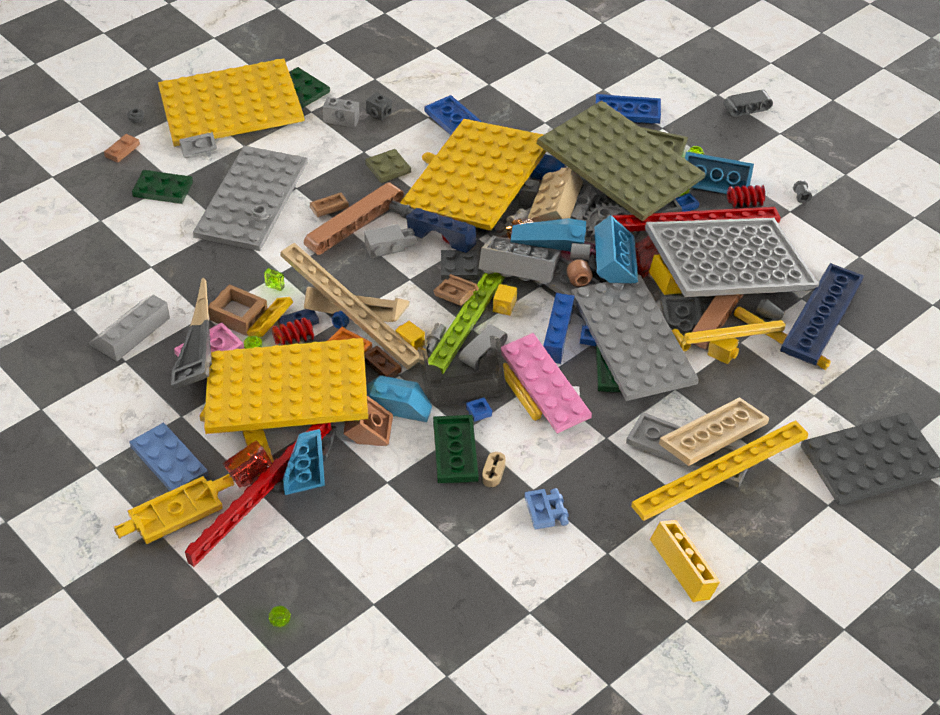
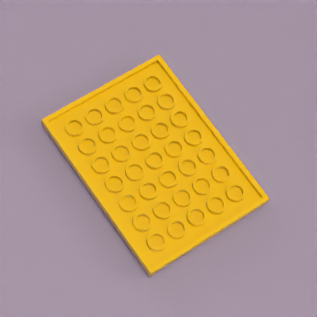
[158,58,305,147]
[400,119,547,231]
[204,338,368,434]

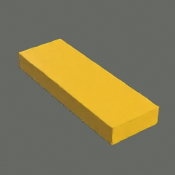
[246,297,293,338]

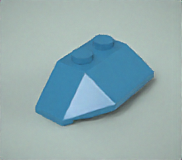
[366,375,432,422]

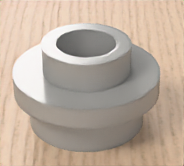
[251,205,269,221]

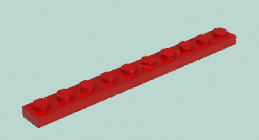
[613,207,781,232]
[185,423,332,567]

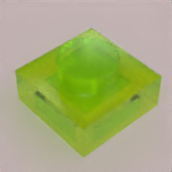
[264,268,285,291]

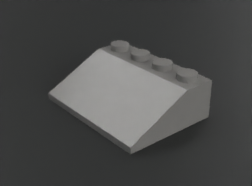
[478,236,562,284]

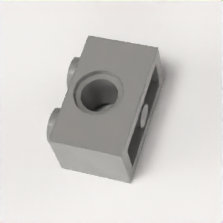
[323,97,360,128]

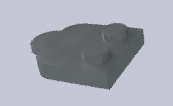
[660,296,702,336]

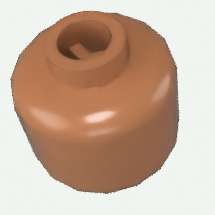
[566,260,592,287]

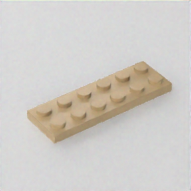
[659,397,769,466]

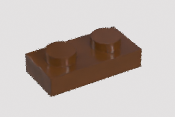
[364,345,402,378]

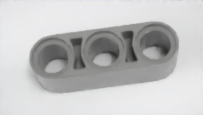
[459,325,508,370]

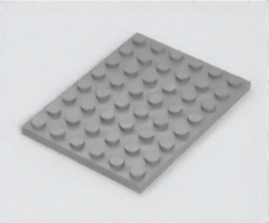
[645,218,819,297]

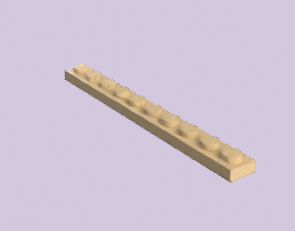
[280,243,422,370]

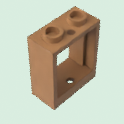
[208,284,268,336]

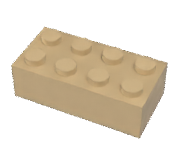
[527,167,583,223]

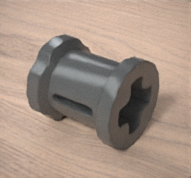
[793,180,812,203]

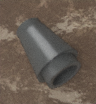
[756,299,785,321]

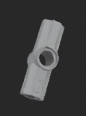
[570,184,598,220]

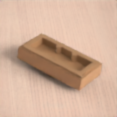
[310,193,349,218]

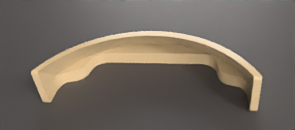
[304,287,410,322]

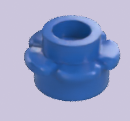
[332,311,349,329]

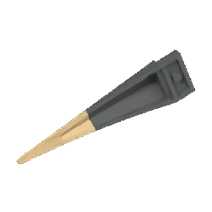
[171,278,212,390]

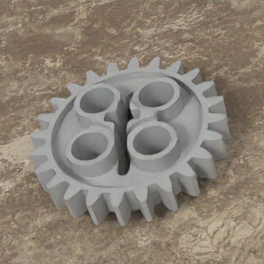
[583,203,639,241]

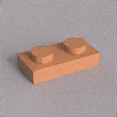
[104,134,140,163]

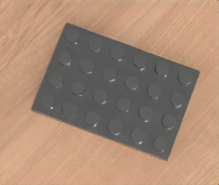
[801,412,940,505]

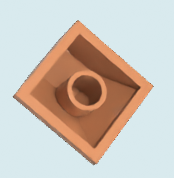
[343,396,393,446]

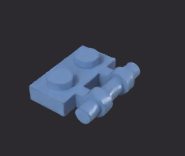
[524,488,569,530]

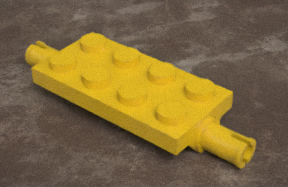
[114,474,234,544]

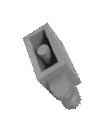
[364,224,418,258]

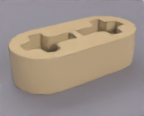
[482,452,506,487]

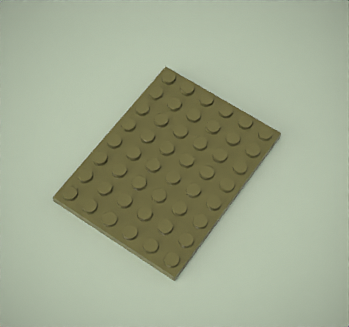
[536,100,706,221]

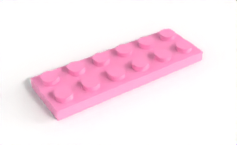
[500,333,592,434]

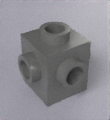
[366,92,392,121]

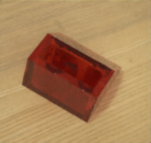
[222,440,272,488]

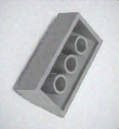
[89,294,170,362]

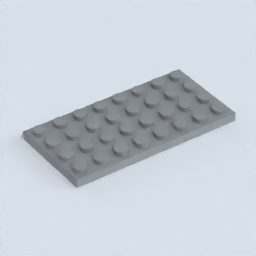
[193,146,308,251]
[571,275,699,401]

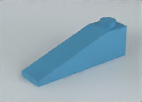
[510,218,586,252]
[283,429,325,495]

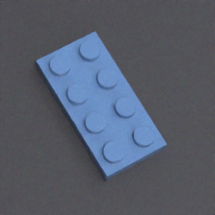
[129,422,209,491]

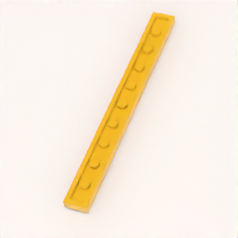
[631,420,809,521]

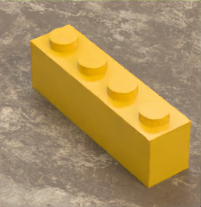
[650,520,720,602]

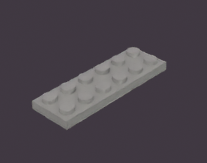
[626,412,749,488]

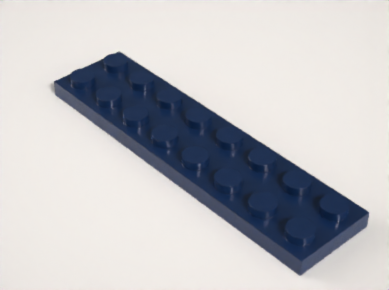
[780,263,864,366]

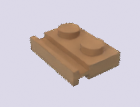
[433,274,479,306]

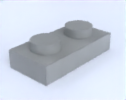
[179,132,217,157]

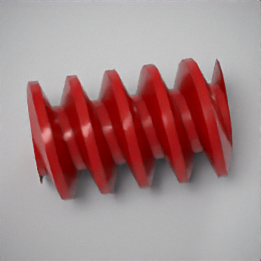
[727,185,766,208]
[272,317,314,345]

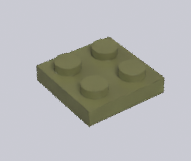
[365,149,411,183]

